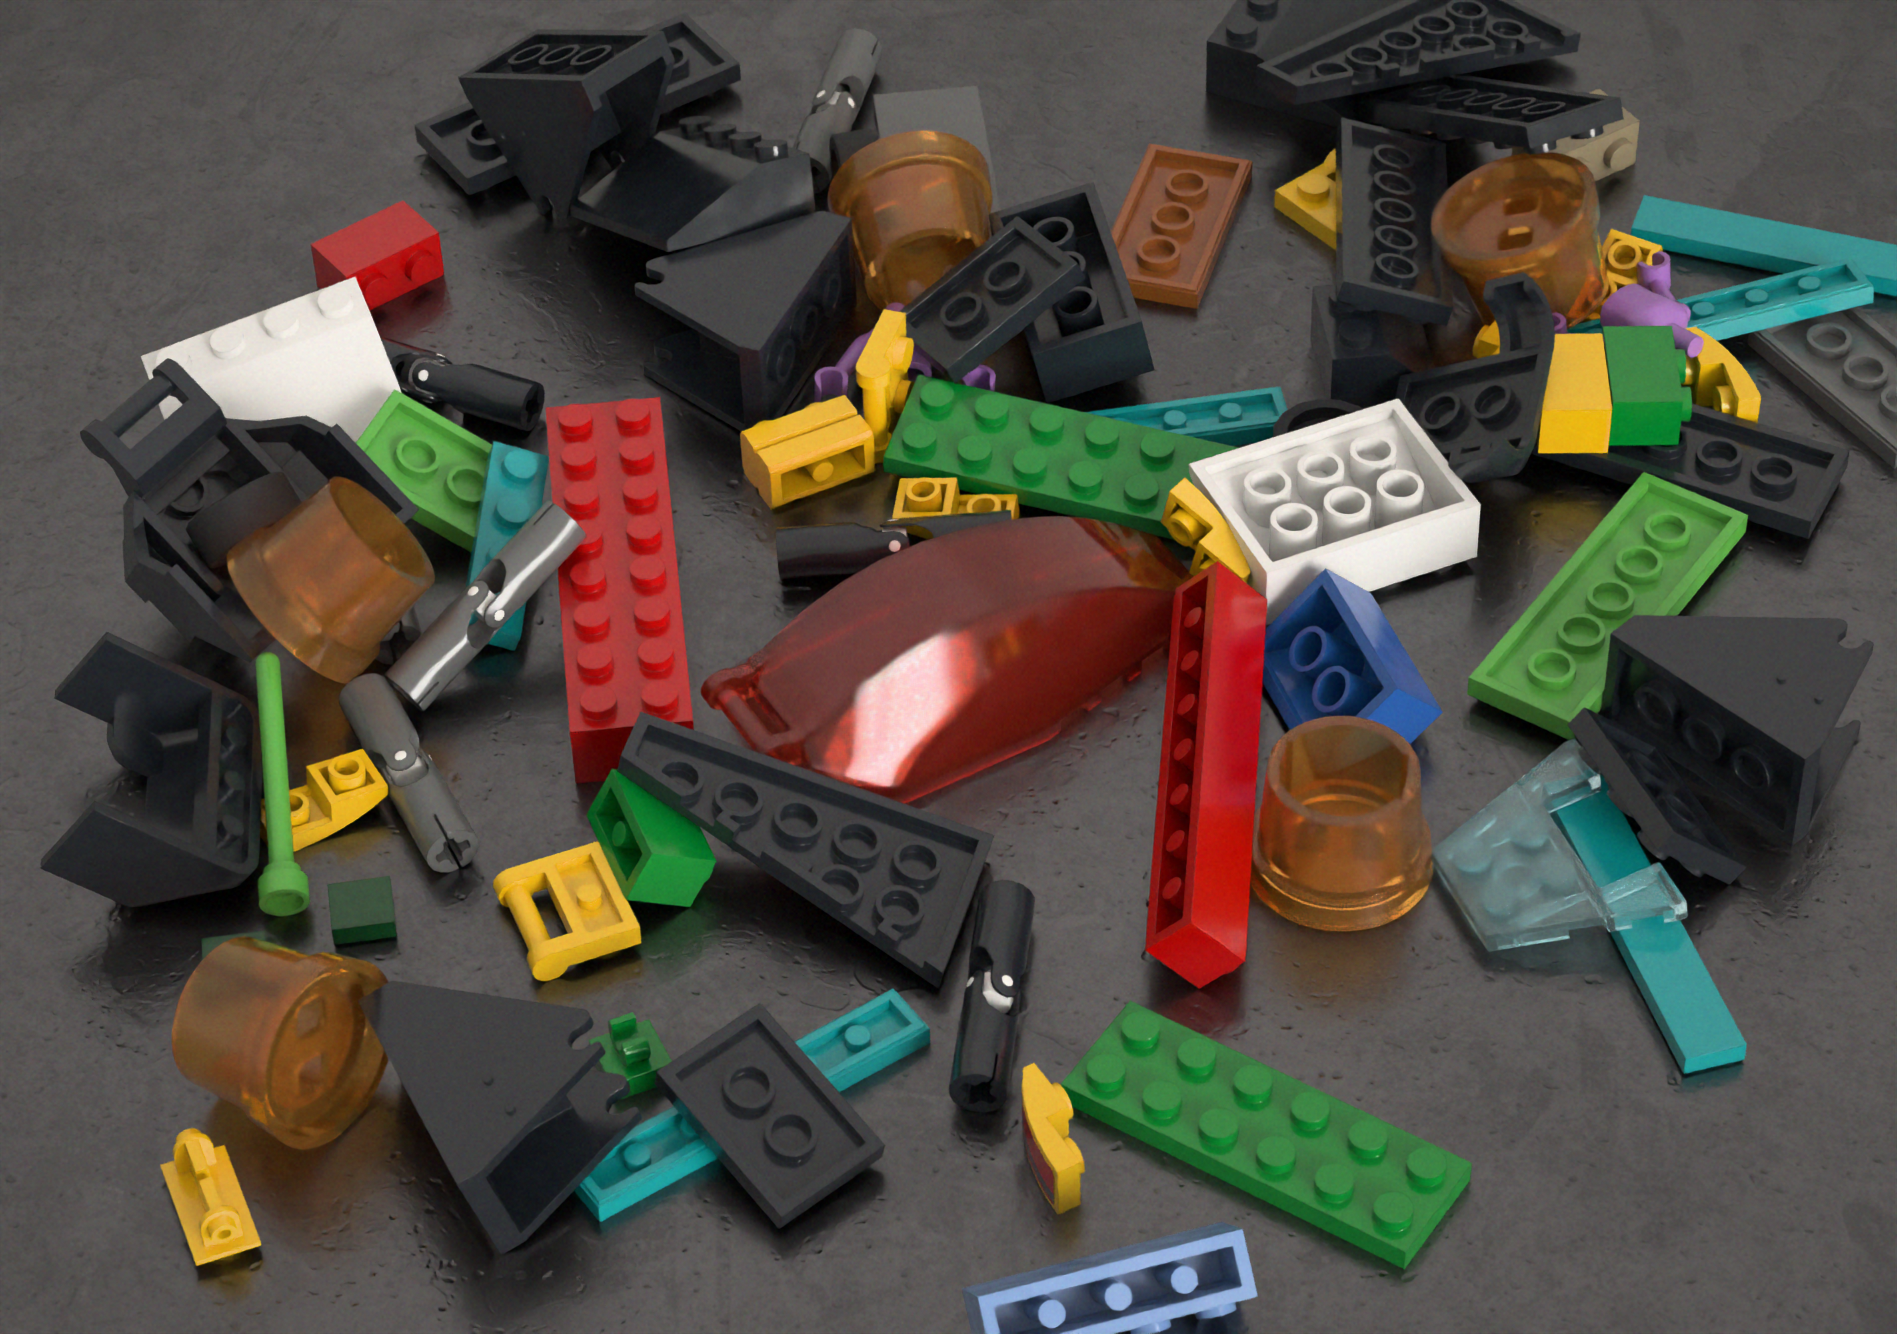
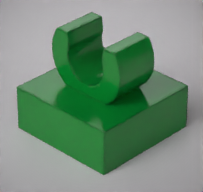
[589,1012,672,1100]

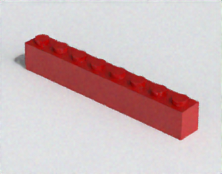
[1145,561,1267,989]

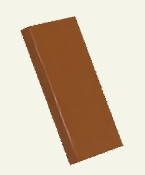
[1111,144,1253,309]

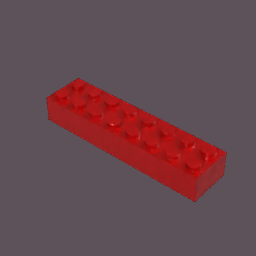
[545,397,694,784]

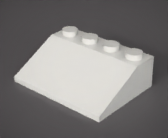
[141,277,402,443]
[1189,399,1481,625]

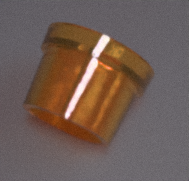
[828,131,992,311]
[1431,152,1609,329]
[227,477,435,684]
[1250,716,1433,931]
[172,936,389,1149]

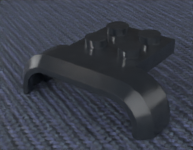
[1395,272,1555,483]

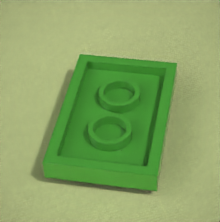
[356,389,492,552]

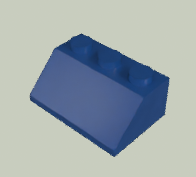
[1262,568,1443,775]

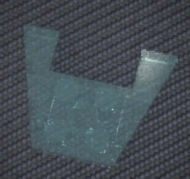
[1431,738,1688,952]

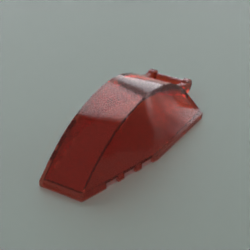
[701,516,1194,804]

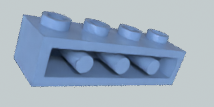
[961,1222,1258,1334]

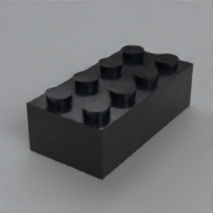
[988,182,1155,403]

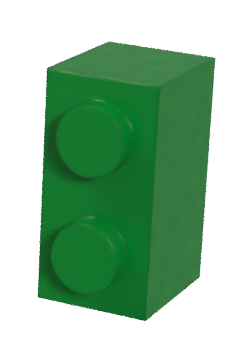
[1602,326,1692,446]
[586,769,717,907]

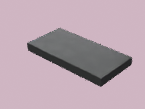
[873,86,1001,242]
[1747,307,1897,469]

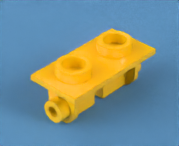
[160,1128,261,1266]

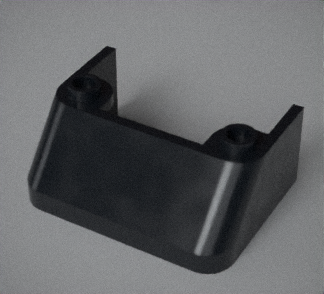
[40,632,262,907]

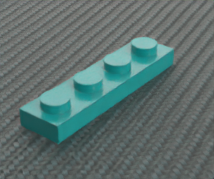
[465,441,549,651]

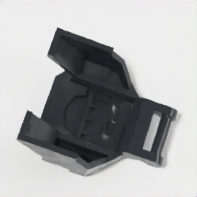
[80,358,419,663]

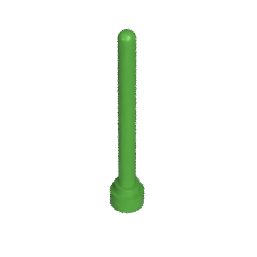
[255,652,310,916]

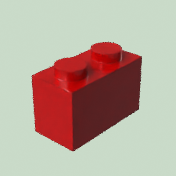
[311,200,444,311]

